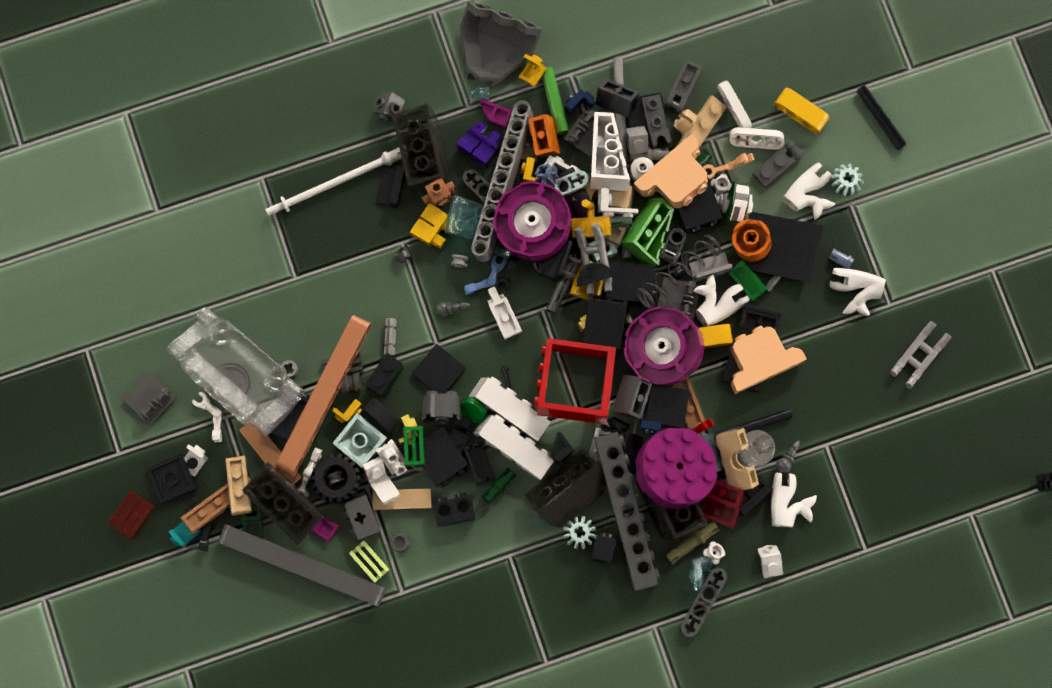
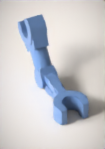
[464,255,506,295]

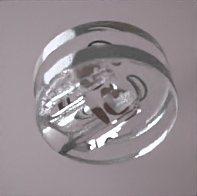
[738,430,775,467]

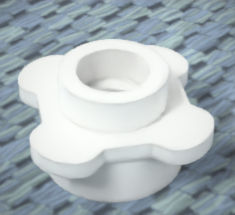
[711,174,732,196]
[703,542,725,565]

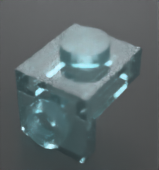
[689,557,712,590]

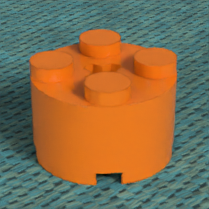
[732,219,772,262]

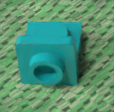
[169,521,202,547]

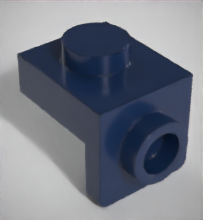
[565,89,595,115]
[639,411,661,435]

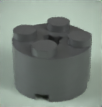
[422,391,461,426]

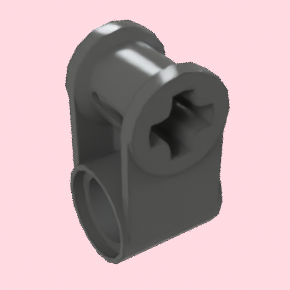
[658,228,686,267]

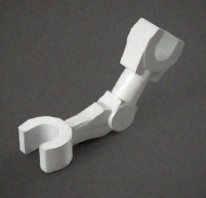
[192,392,222,442]
[293,447,322,502]

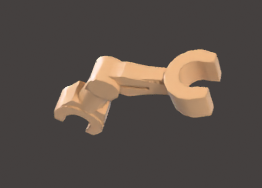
[703,153,754,180]

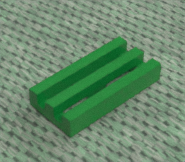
[403,426,425,466]

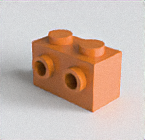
[529,114,560,158]

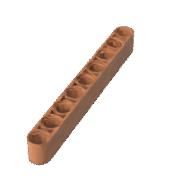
[275,315,371,478]

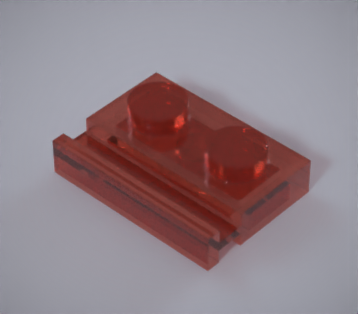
[108,490,155,539]

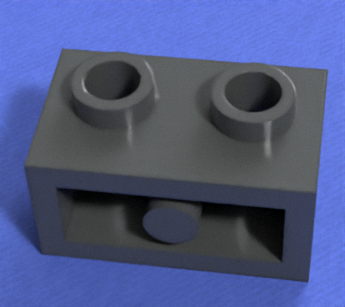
[612,374,652,419]

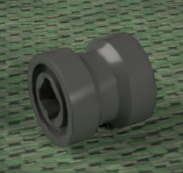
[341,372,362,394]

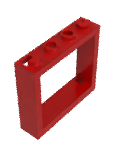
[534,338,616,425]

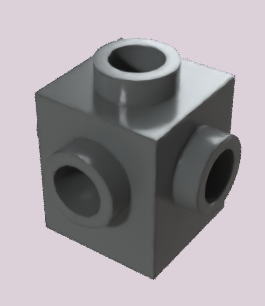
[373,92,405,122]

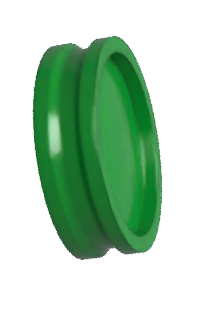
[460,397,487,423]

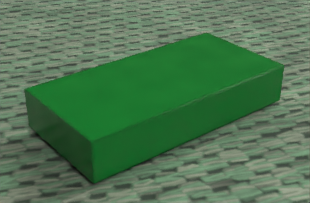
[728,260,768,301]

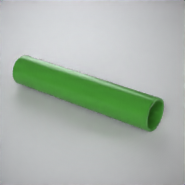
[542,67,569,135]

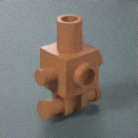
[422,178,456,207]

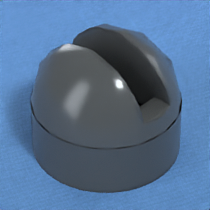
[393,246,410,263]

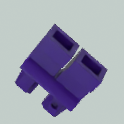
[456,121,501,168]

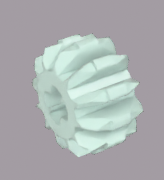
[831,164,864,196]
[563,516,596,549]

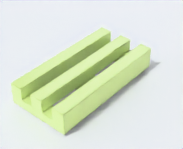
[349,540,389,583]

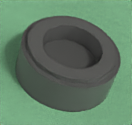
[390,532,410,552]

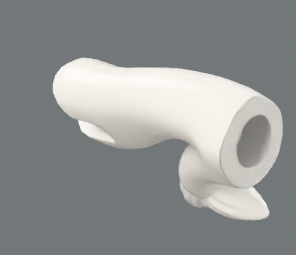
[783,162,835,220]
[829,268,885,316]
[694,274,749,327]
[771,473,817,528]

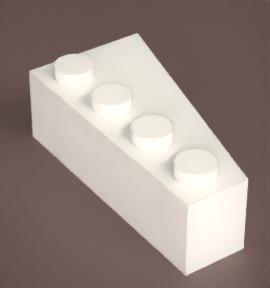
[590,112,630,191]
[468,377,551,441]
[472,414,554,480]

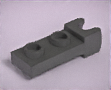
[641,94,671,149]

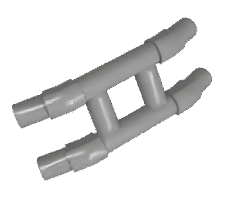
[574,224,612,295]
[890,321,952,389]

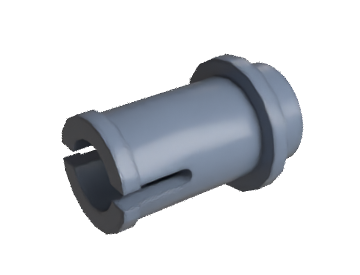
[829,249,854,269]

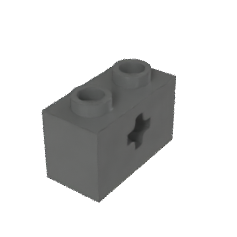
[342,495,381,541]

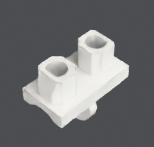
[376,439,407,476]

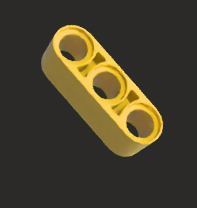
[774,88,830,134]
[699,324,733,349]

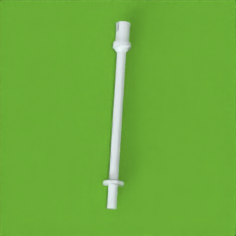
[265,146,407,216]

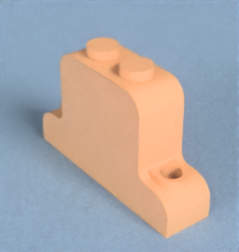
[634,134,708,208]
[731,326,806,394]

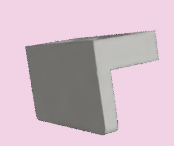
[689,253,732,282]

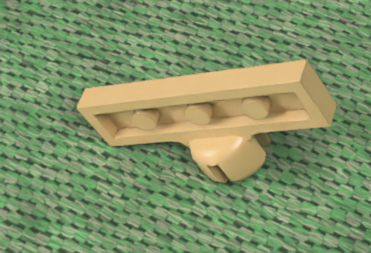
[674,96,727,149]

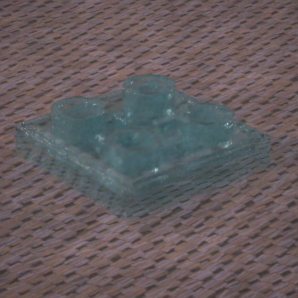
[445,195,484,242]

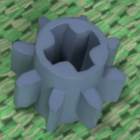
[535,163,559,186]

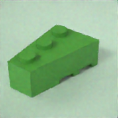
[620,197,674,266]

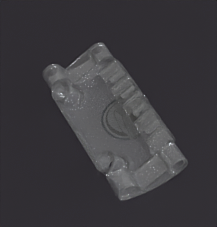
[166,307,304,437]

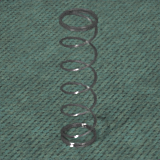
[636,234,721,309]

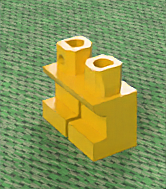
[410,203,456,249]

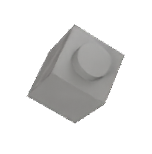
[626,126,649,154]

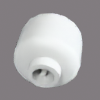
[630,157,654,181]

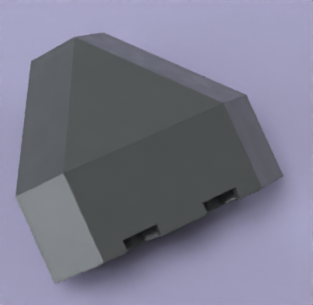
[460,1,542,88]

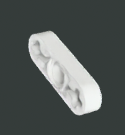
[717,80,752,128]
[730,127,784,150]

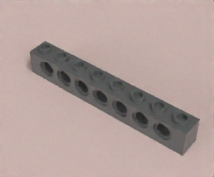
[594,432,660,591]

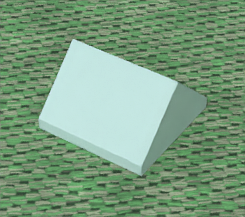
[333,413,387,468]

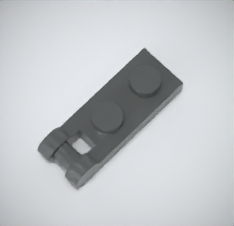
[664,59,703,114]
[752,140,804,188]

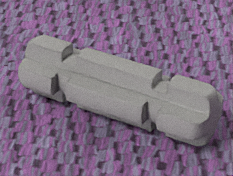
[383,318,397,356]

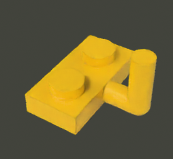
[572,199,611,239]

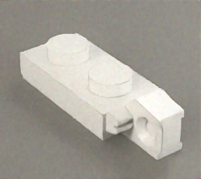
[488,286,522,340]

